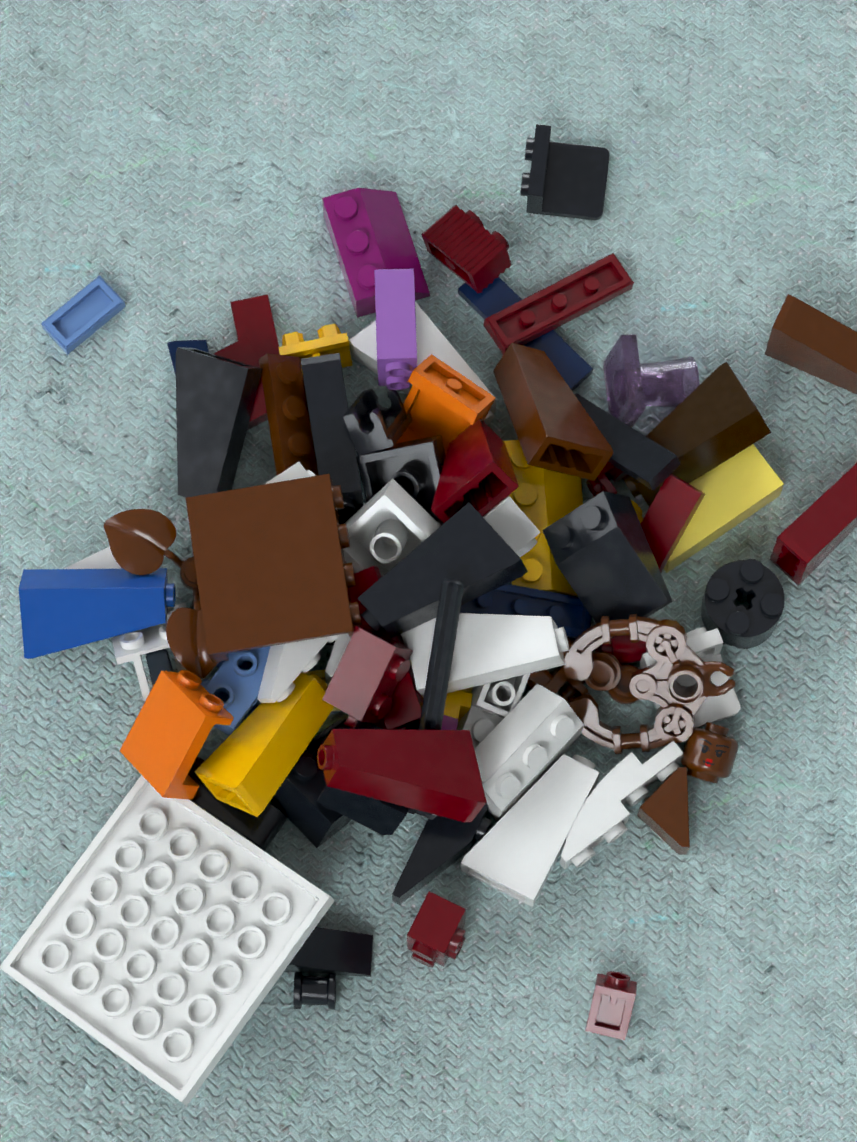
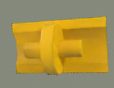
[278,323,353,375]

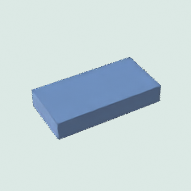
[41,275,126,355]

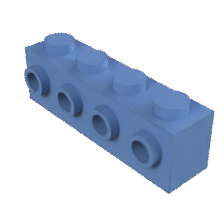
[201,646,270,736]

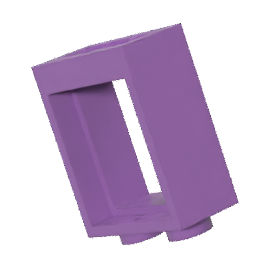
[374,268,417,390]

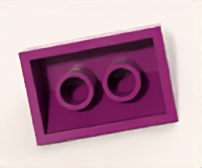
[322,188,430,318]

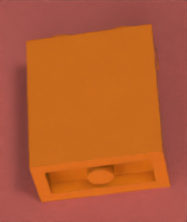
[397,354,496,454]
[120,670,234,800]

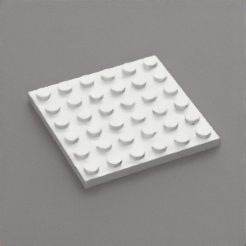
[0,775,334,1106]

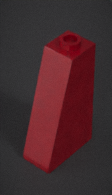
[770,463,857,586]
[317,729,486,822]

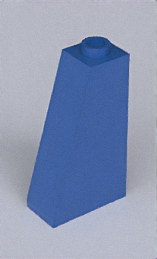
[19,568,176,659]

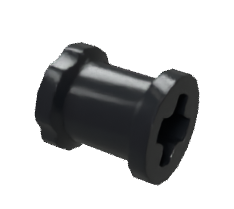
[294,972,336,1010]

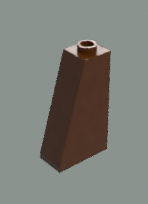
[765,294,857,394]
[493,343,614,481]

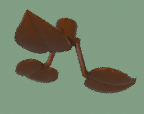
[104,509,219,679]

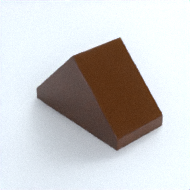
[637,767,690,855]

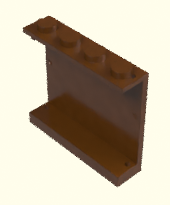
[186,474,362,663]

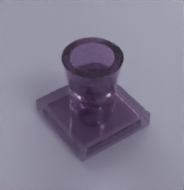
[603,335,699,427]

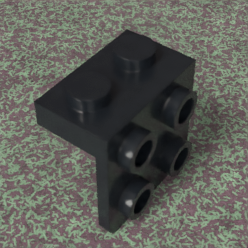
[520,124,610,220]

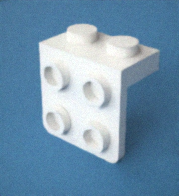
[640,627,740,728]

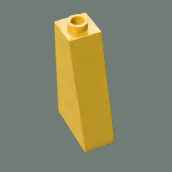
[195,673,334,817]

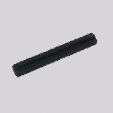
[419,578,464,730]

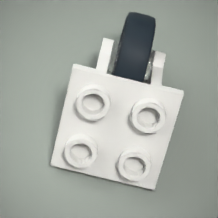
[112,603,187,701]

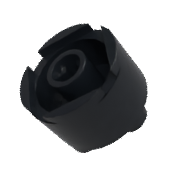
[701,559,784,649]

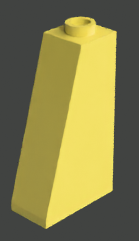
[664,444,784,573]

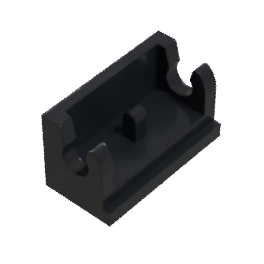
[343,389,413,456]

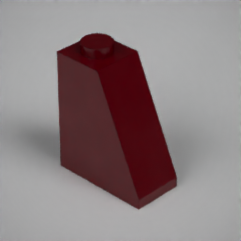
[431,419,519,523]

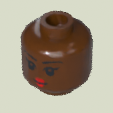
[681,722,739,784]

